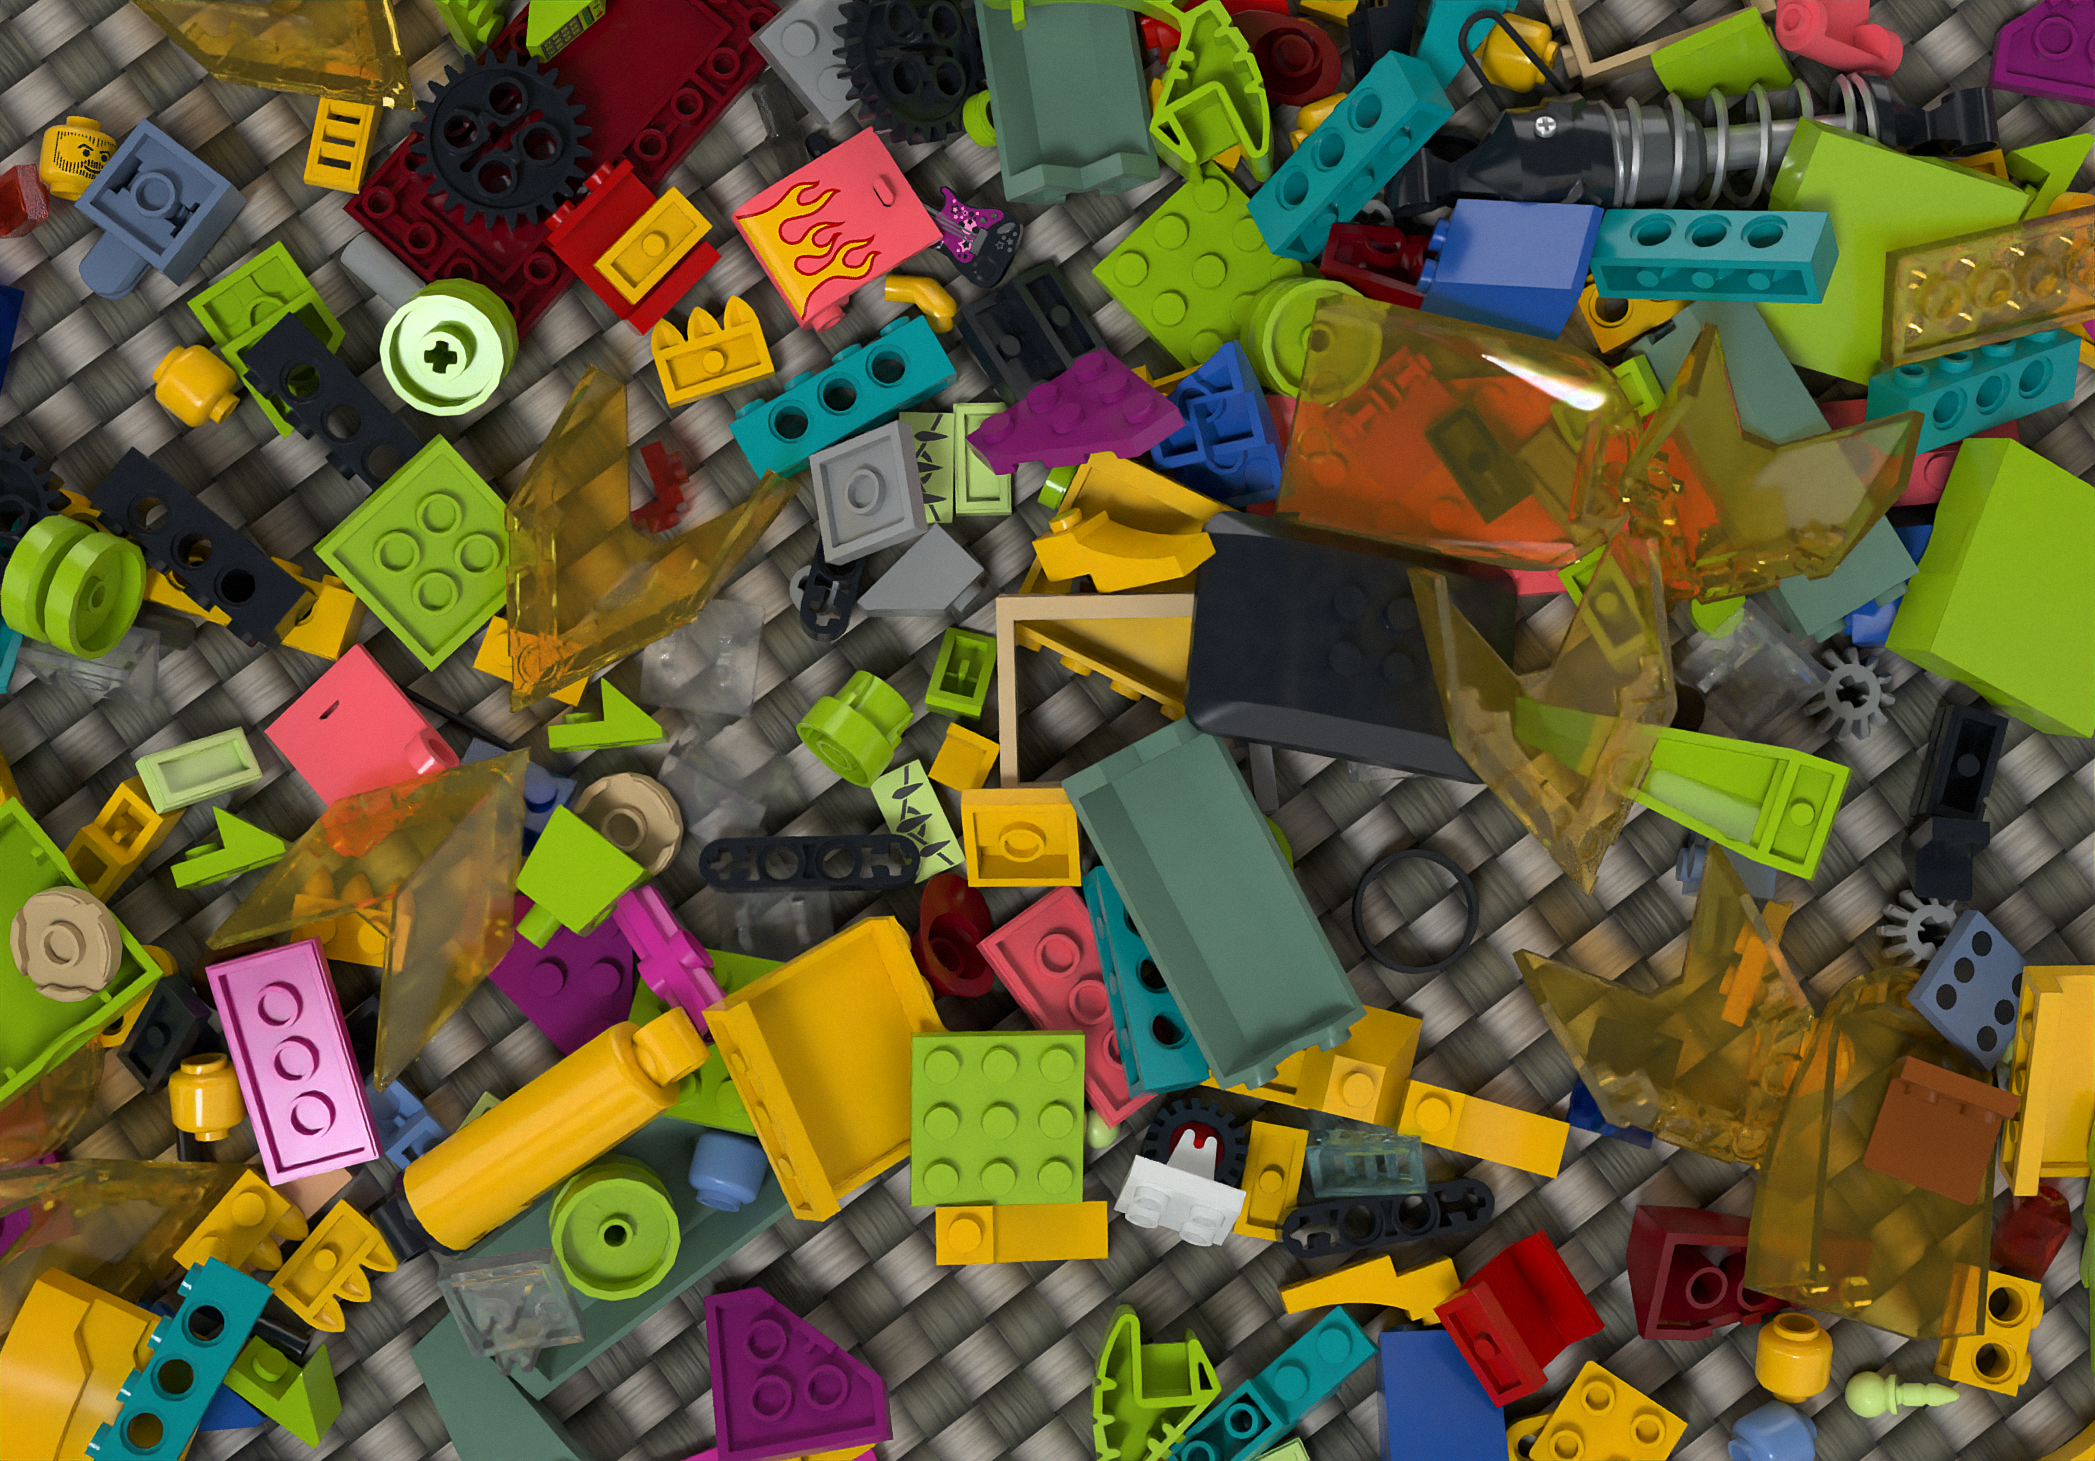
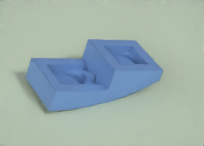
[363,1063,452,1169]

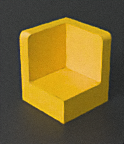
[928,722,1000,794]

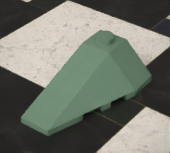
[410,1310,598,1461]

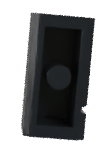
[1909,703,2009,822]

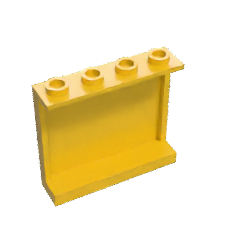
[1016,450,1240,721]
[701,916,950,1222]
[1998,965,2095,1196]

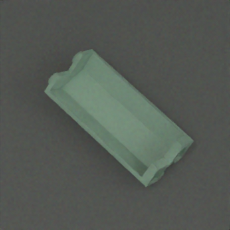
[974,0,1161,206]
[1622,301,1920,644]
[1060,716,1367,1091]
[442,1116,791,1401]

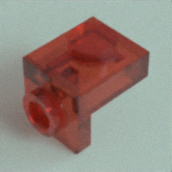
[0,164,50,239]
[629,440,691,534]
[1986,1183,2073,1281]

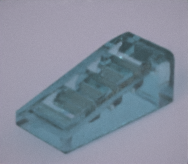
[1306,1129,1429,1198]

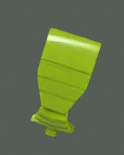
[981,0,1274,186]
[1090,1304,1222,1461]

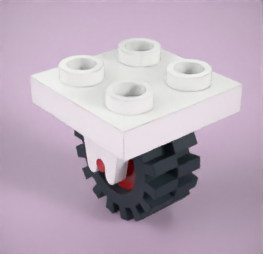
[1114,1098,1248,1246]

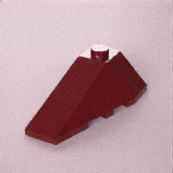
[1318,223,1525,373]
[1625,1205,1870,1341]

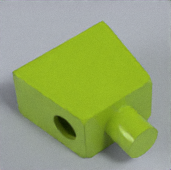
[515,804,653,949]

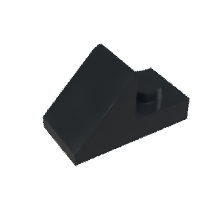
[1901,817,1990,901]
[116,973,221,1096]

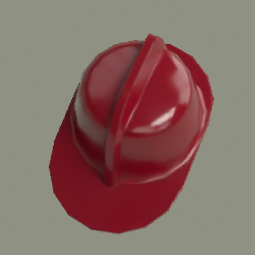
[1230,10,1342,107]
[910,873,994,1001]

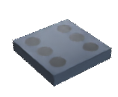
[1907,910,2031,1072]

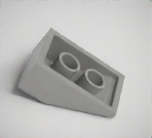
[748,0,908,125]

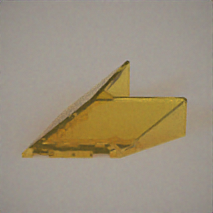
[125,0,418,113]
[1617,321,1925,616]
[504,363,800,713]
[1407,529,1678,898]
[205,746,531,1094]
[1512,842,1814,1180]
[0,1158,267,1353]

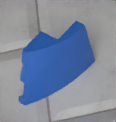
[1150,340,1295,508]

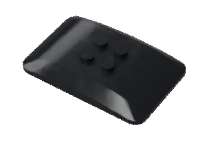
[1184,511,1517,784]

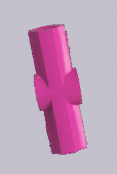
[612,885,727,1047]

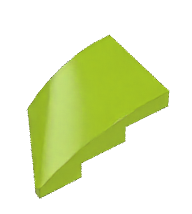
[1650,6,1799,102]
[187,241,346,439]

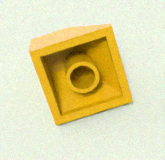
[1293,1004,1423,1129]

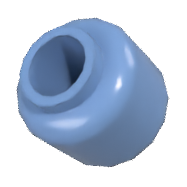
[687,1129,769,1212]
[1728,1400,1817,1461]

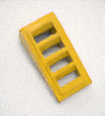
[303,68,387,194]

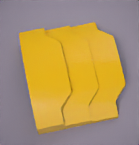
[0,1267,209,1461]

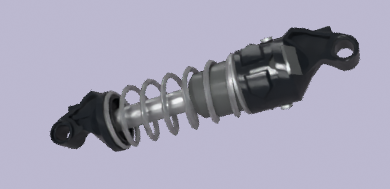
[1386,70,2000,222]

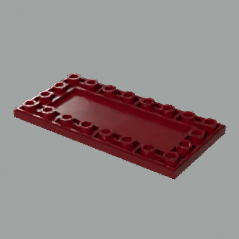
[342,0,782,345]

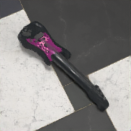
[805,133,1023,289]

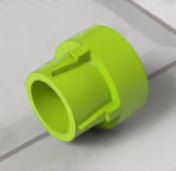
[796,670,915,788]

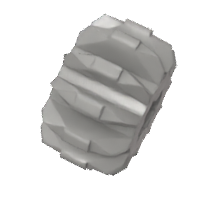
[1796,647,1896,743]
[1876,889,1969,980]

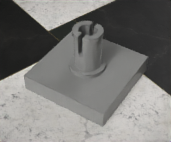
[809,420,929,566]

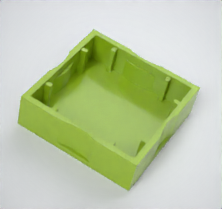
[1753,116,2029,386]
[1884,438,2095,739]
[0,796,165,1112]

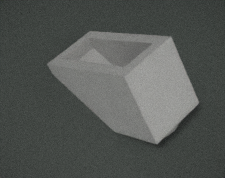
[857,523,985,617]

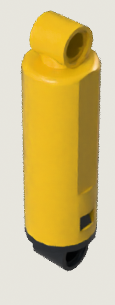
[370,1006,712,1266]

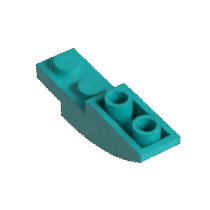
[1167,1305,1380,1461]

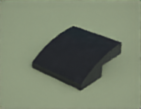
[952,259,1110,409]

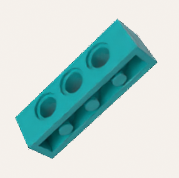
[1246,50,1456,263]
[1590,209,1839,304]
[728,315,957,492]
[1864,317,2081,460]
[1082,865,1210,1099]
[85,1256,275,1461]

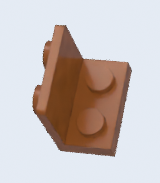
[1862,1056,2021,1205]

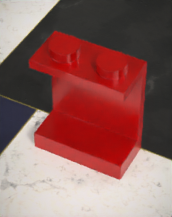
[542,159,722,336]
[1433,1229,1605,1408]

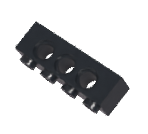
[240,311,425,499]
[87,446,319,650]

